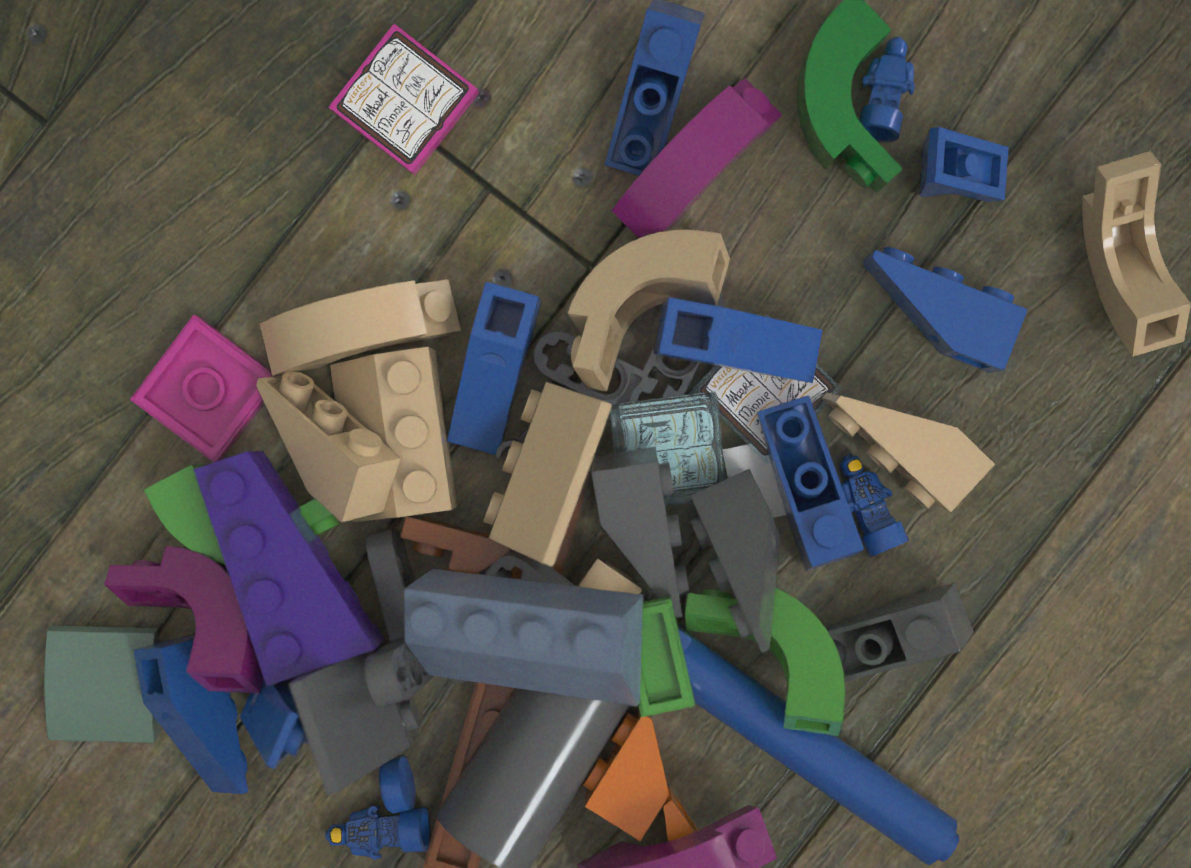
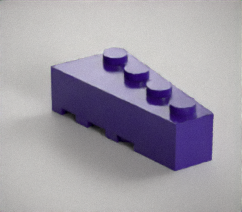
[194,451,385,686]

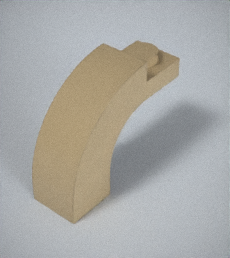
[1082,151,1191,357]
[568,230,730,391]
[260,279,461,376]

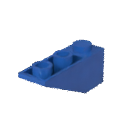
[605,0,705,175]
[862,247,1028,373]
[447,281,541,455]
[653,297,823,383]
[757,395,864,571]
[133,634,248,794]
[240,675,309,769]

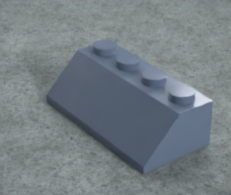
[404,569,643,706]

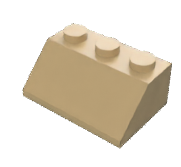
[330,347,458,522]
[483,382,612,567]

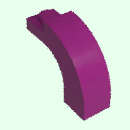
[611,78,782,238]
[104,546,264,693]
[577,805,777,868]

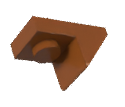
[400,515,512,574]

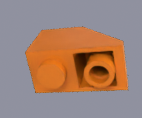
[582,708,669,841]

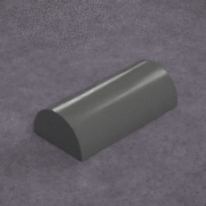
[437,688,631,868]

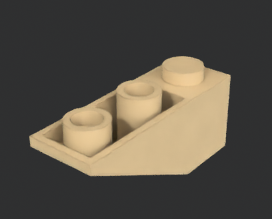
[256,372,401,522]
[821,392,995,512]

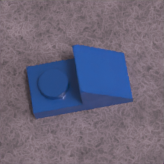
[919,127,1009,202]

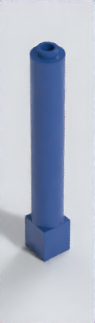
[643,599,959,865]

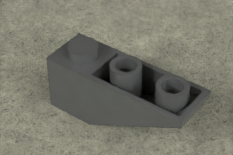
[591,447,690,618]
[689,469,780,653]
[825,583,974,682]

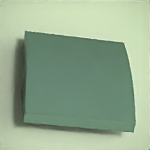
[44,626,161,743]

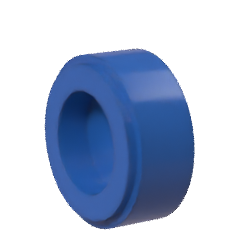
[379,756,416,814]

